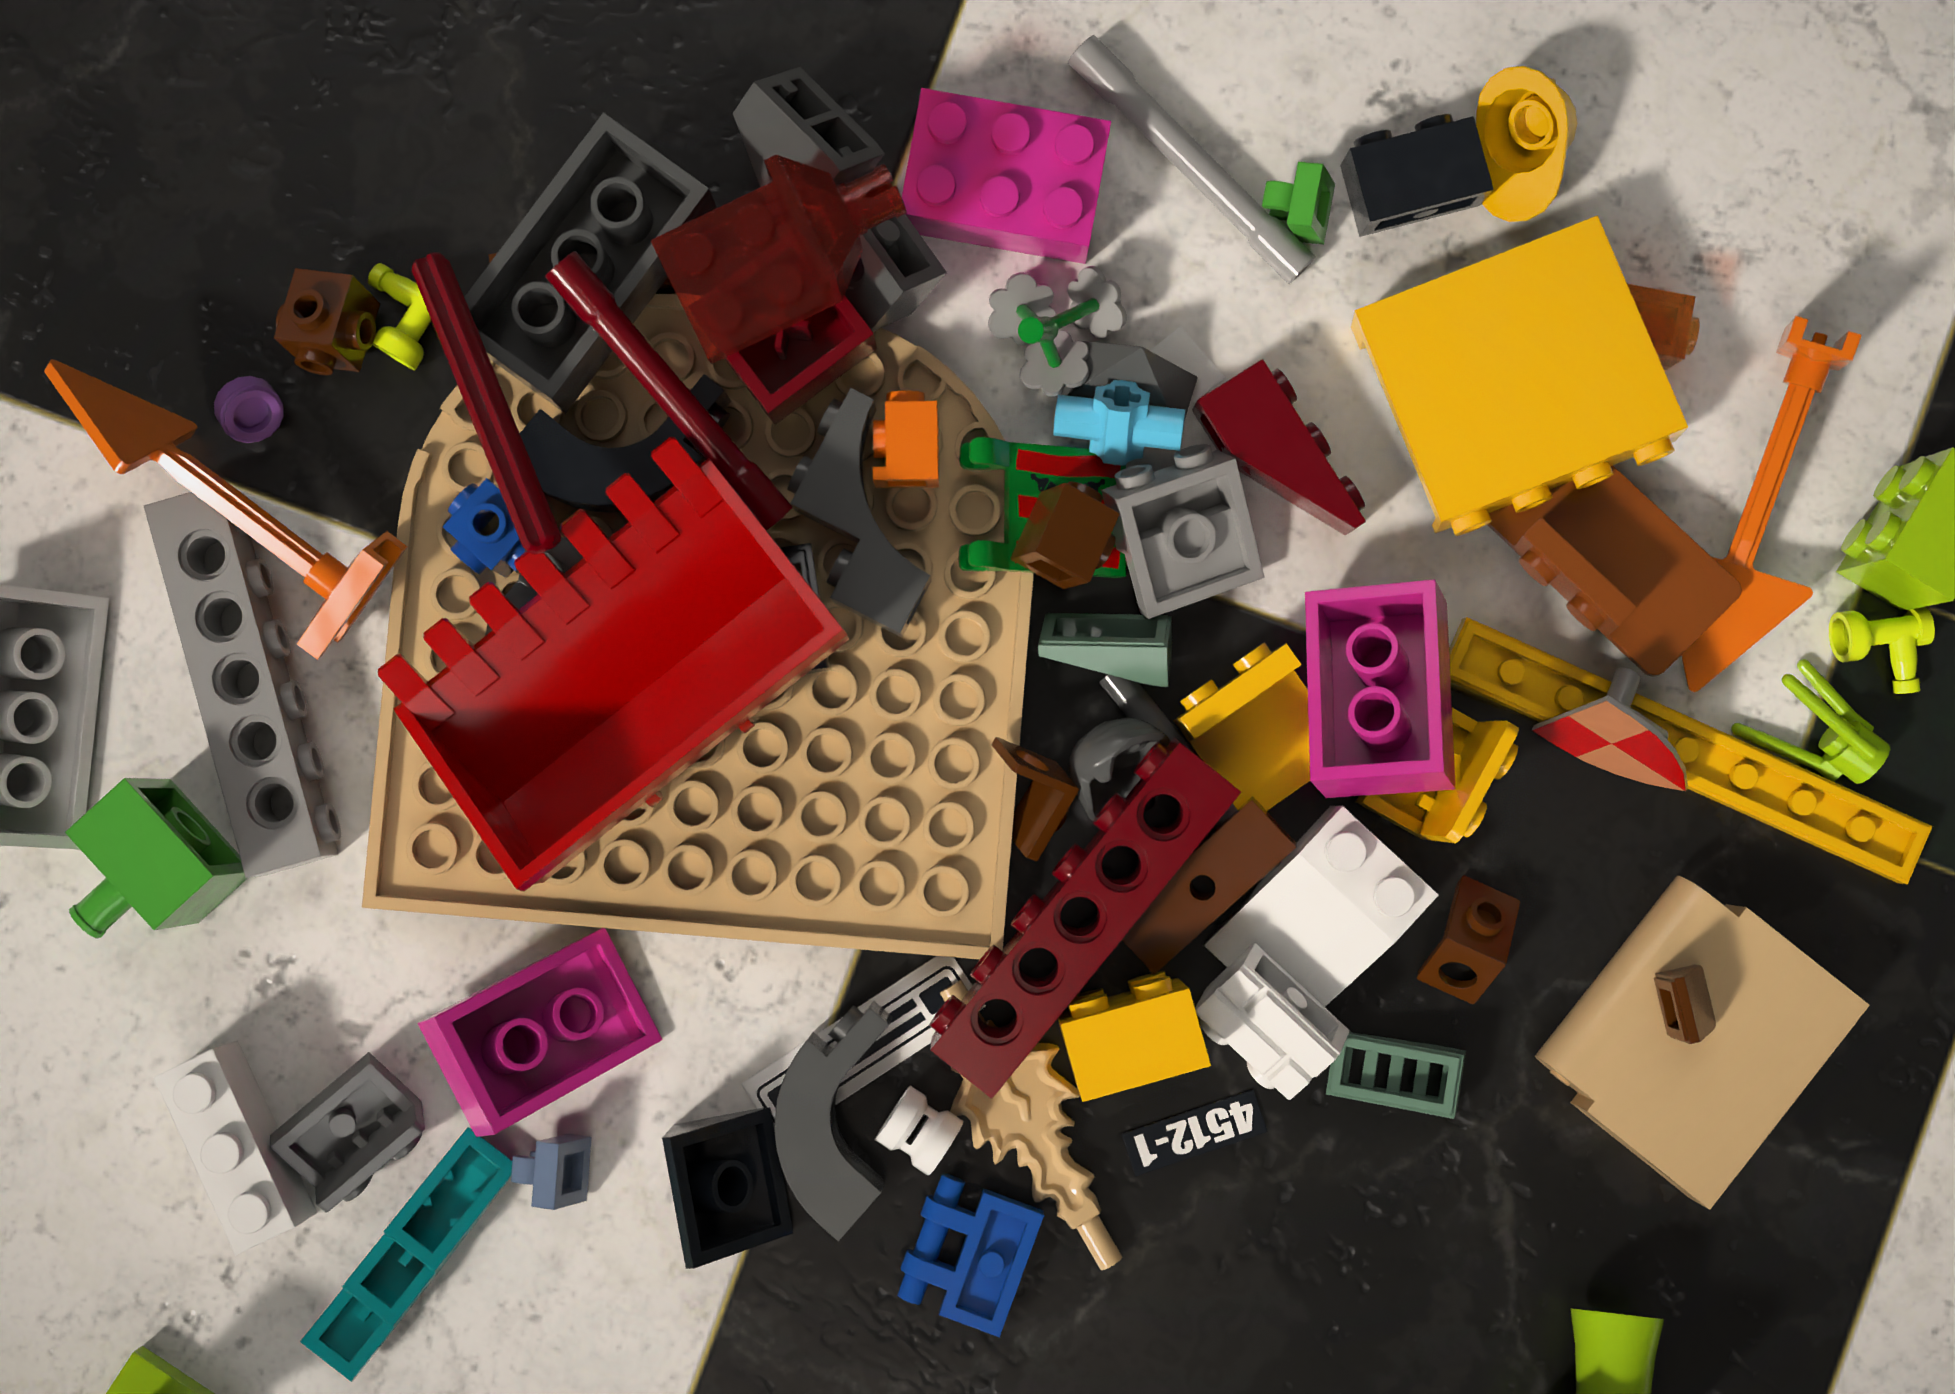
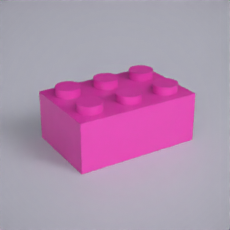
[900,88,1111,264]
[1305,579,1456,798]

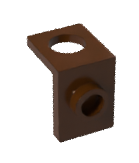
[991,737,1080,861]
[1417,875,1520,1004]

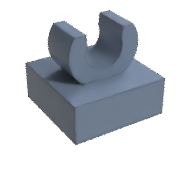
[511,1134,592,1210]

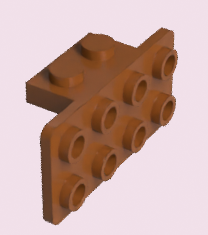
[1487,466,1741,677]

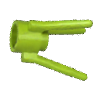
[1731,659,1891,784]

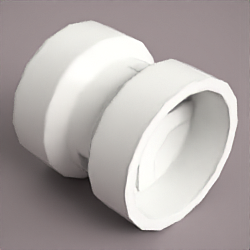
[875,1086,964,1176]

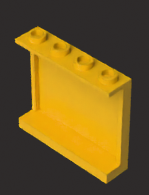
[1351,215,1688,536]

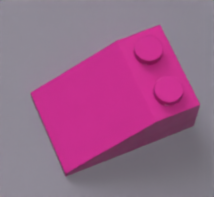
[417,928,663,1137]

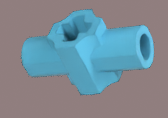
[1053,380,1186,465]

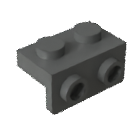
[270,1052,425,1213]

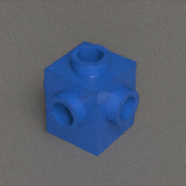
[443,478,525,578]

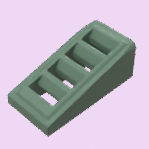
[1038,613,1172,687]
[1326,1032,1466,1119]

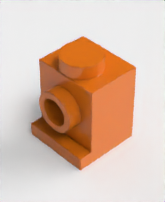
[873,390,939,488]

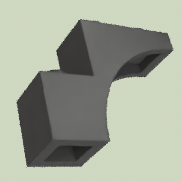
[787,388,931,637]

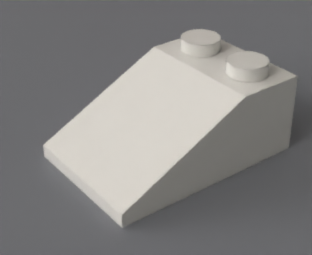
[1203,806,1438,1007]

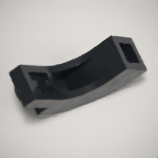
[520,374,731,513]

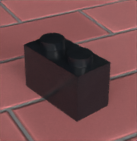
[1340,114,1494,237]

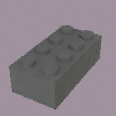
[464,112,718,414]

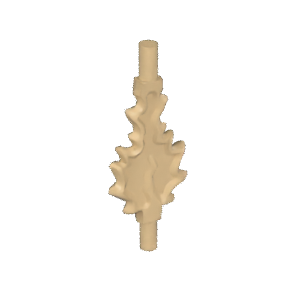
[940,980,1122,1270]

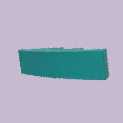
[300,1127,512,1382]

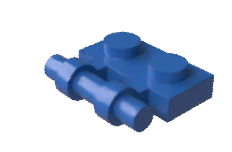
[897,1173,1044,1338]

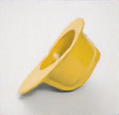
[1476,66,1578,222]

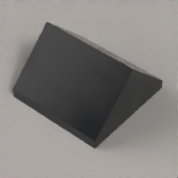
[662,1107,793,1269]

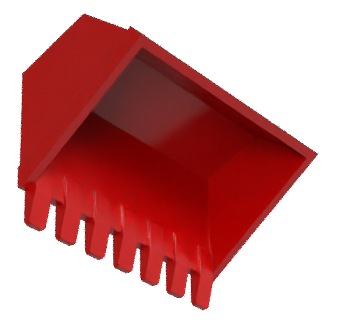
[378,437,849,891]

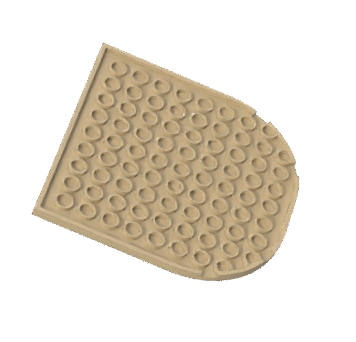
[362,294,1033,959]

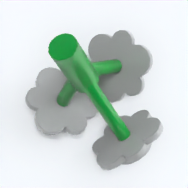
[988,266,1127,397]

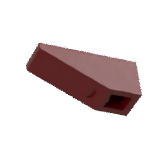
[1192,359,1366,535]

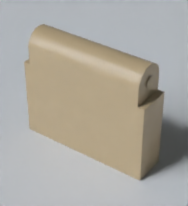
[1535,876,1870,1210]

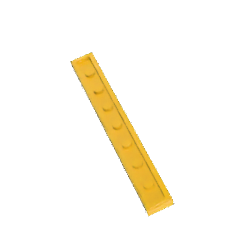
[1449,617,1933,884]

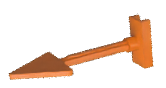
[1681,316,1862,692]
[44,359,407,660]

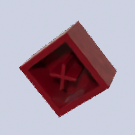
[689,229,877,425]

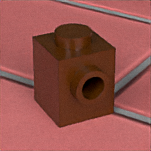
[1010,482,1120,589]

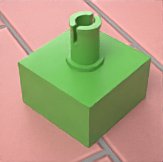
[65,778,247,939]

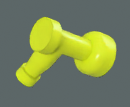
[368,263,431,371]
[1829,607,1935,694]

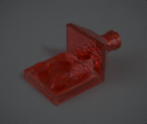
[650,155,907,364]

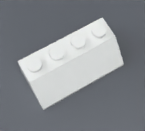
[0,584,109,850]

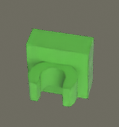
[1262,162,1335,245]

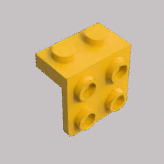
[1173,642,1310,811]
[1356,707,1519,843]

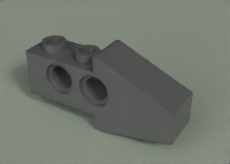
[733,67,947,332]

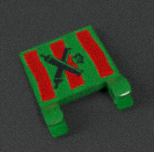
[958,437,1126,578]

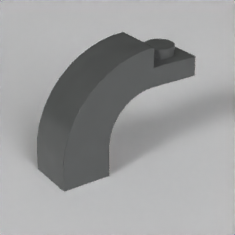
[775,1001,893,1242]

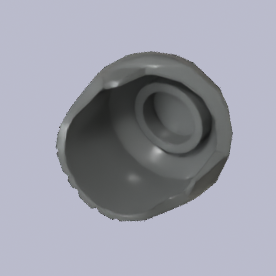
[1069,718,1171,821]

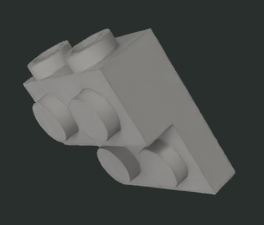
[1101,444,1265,619]

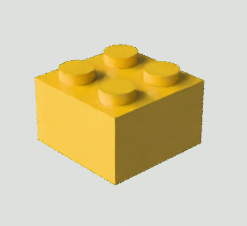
[1058,971,1211,1102]

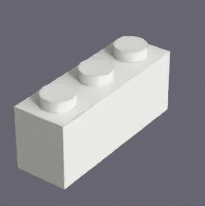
[153,1040,317,1256]

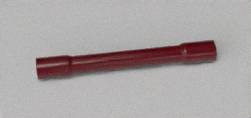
[545,251,793,530]

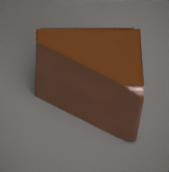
[1654,964,1716,1044]

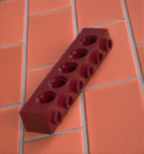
[929,738,1241,1099]

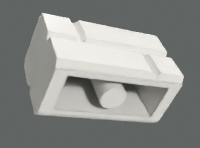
[1195,943,1350,1100]

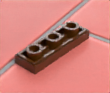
[1122,796,1297,974]

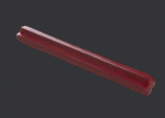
[412,252,561,554]

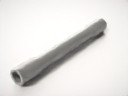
[1068,35,1316,284]

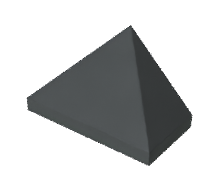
[1061,341,1198,421]

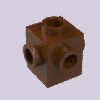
[274,268,381,375]

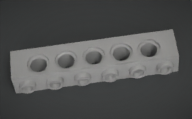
[143,492,341,878]

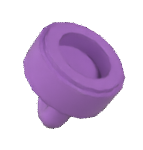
[214,376,283,443]

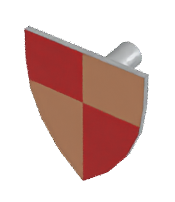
[1532,668,1688,792]

